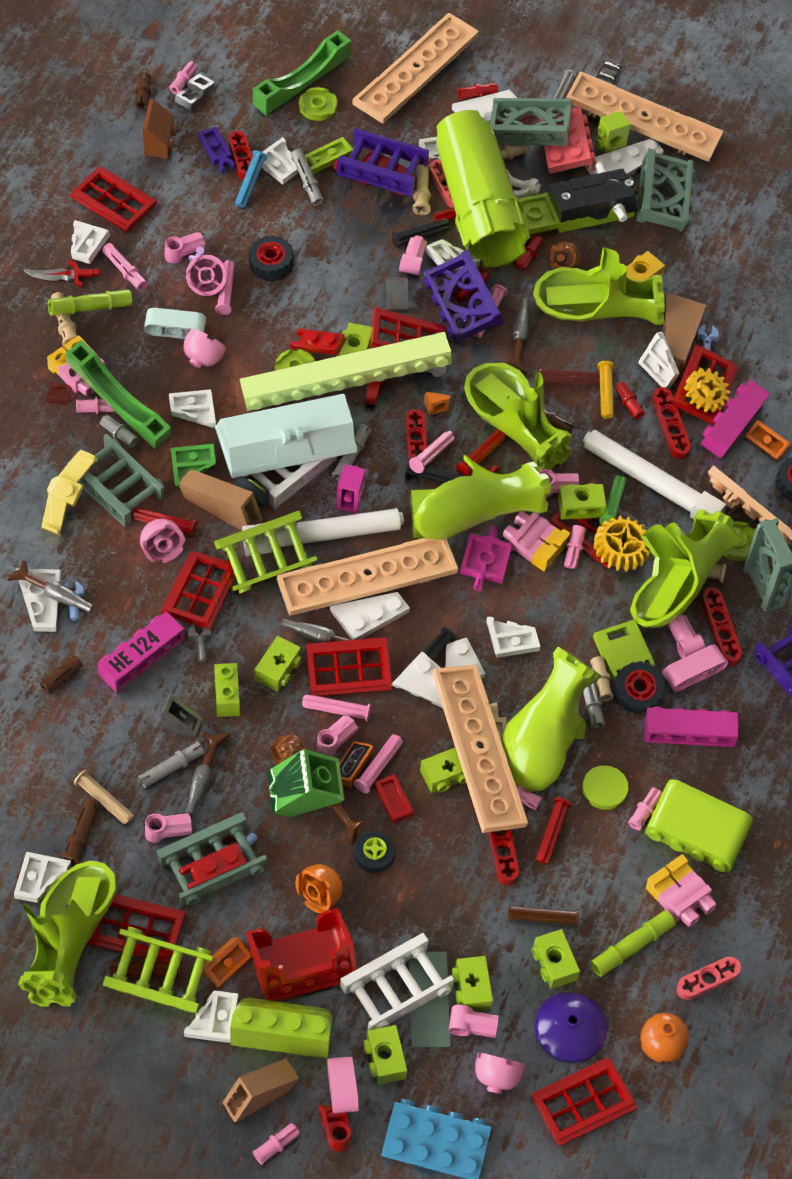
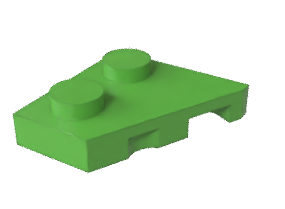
[171,444,216,489]

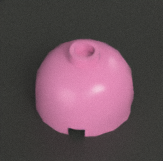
[186,255,227,296]
[184,329,226,368]
[140,518,185,563]
[475,1052,526,1094]

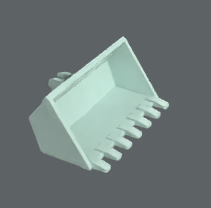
[215,394,357,478]

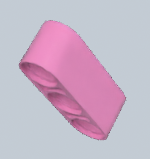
[662,644,728,692]
[327,1057,358,1113]

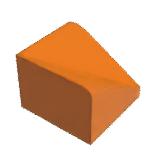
[424,392,450,416]

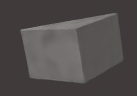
[386,277,408,312]
[161,694,203,738]

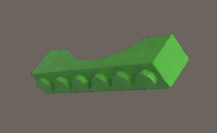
[253,30,351,115]
[66,340,171,450]

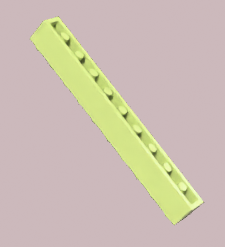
[240,332,452,411]

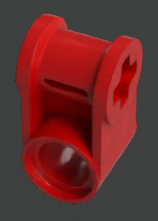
[319,1105,351,1152]

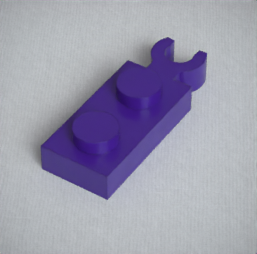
[198,127,234,174]

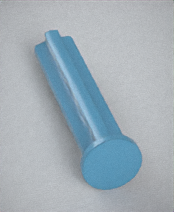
[235,150,267,208]

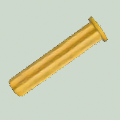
[597,361,614,420]

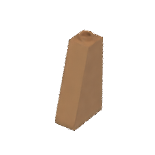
[663,293,706,373]
[179,469,263,531]

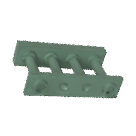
[67,433,164,528]
[157,812,267,907]

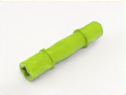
[48,289,132,316]
[590,910,676,977]

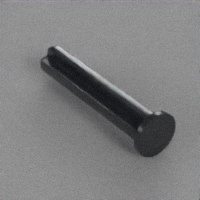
[392,218,451,248]
[405,459,465,483]
[423,627,456,660]

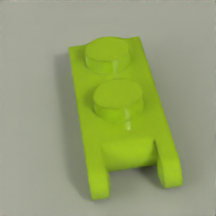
[304,137,353,174]

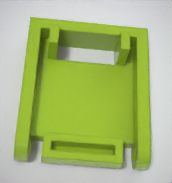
[593,619,655,682]

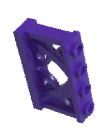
[423,250,503,344]

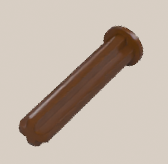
[508,906,579,928]

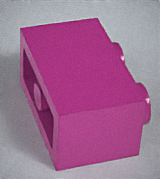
[337,464,366,514]

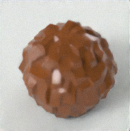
[549,241,581,270]
[270,734,307,765]

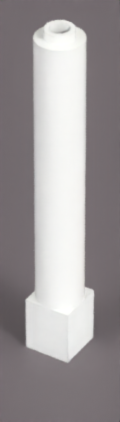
[583,430,726,519]
[242,508,404,556]

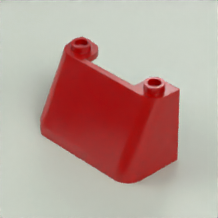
[246,908,357,1001]

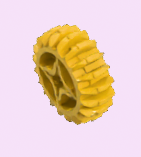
[594,515,651,572]

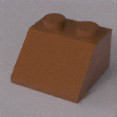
[143,99,177,158]

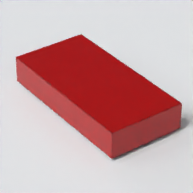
[374,774,414,824]

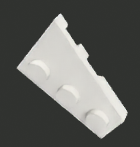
[452,90,517,123]
[16,569,61,632]
[330,592,410,640]

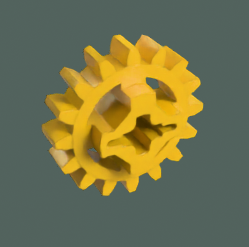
[684,368,730,412]

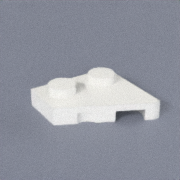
[71,220,110,264]
[425,240,481,278]
[445,637,485,679]

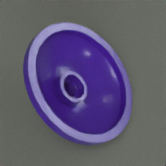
[534,992,607,1063]

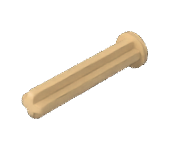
[74,770,134,825]

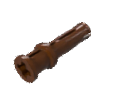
[60,797,100,867]

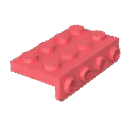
[539,107,596,174]

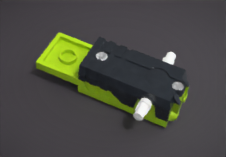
[519,162,639,234]

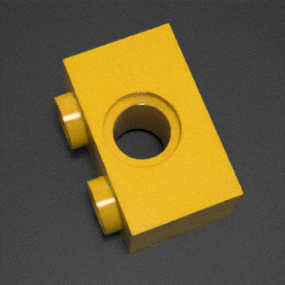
[626,251,665,281]

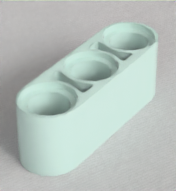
[144,308,206,339]

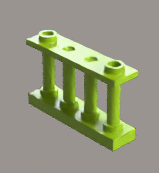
[214,511,317,593]
[103,927,216,1014]

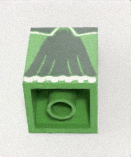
[267,749,344,817]

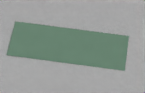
[409,952,451,1047]

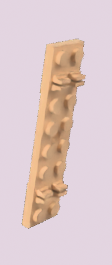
[353,13,479,124]
[566,71,723,162]
[708,466,792,547]
[277,538,458,616]
[432,664,528,833]

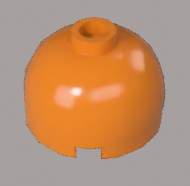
[295,864,343,913]
[640,1012,689,1063]

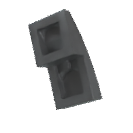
[175,74,215,110]

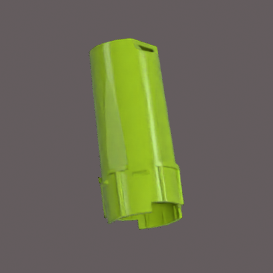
[436,110,530,268]

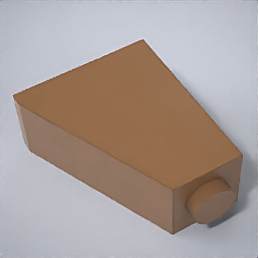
[222,1058,299,1123]

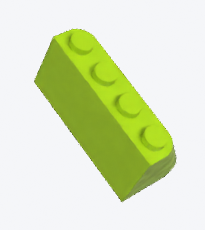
[644,779,753,874]
[230,998,333,1059]

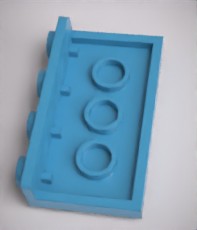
[381,1099,491,1179]

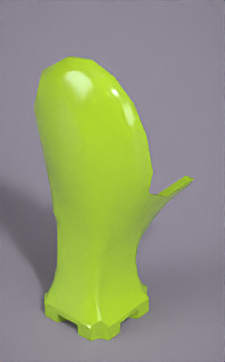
[533,248,665,325]
[464,363,572,472]
[414,455,552,540]
[630,509,744,629]
[500,647,602,792]
[18,861,117,1007]

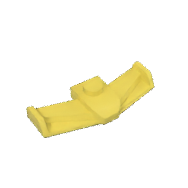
[41,450,98,536]

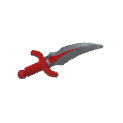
[24,260,101,287]

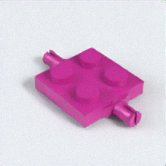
[460,525,512,591]

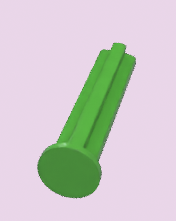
[600,475,626,525]

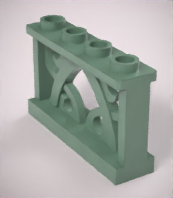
[490,98,572,146]
[636,148,695,232]
[743,518,792,613]

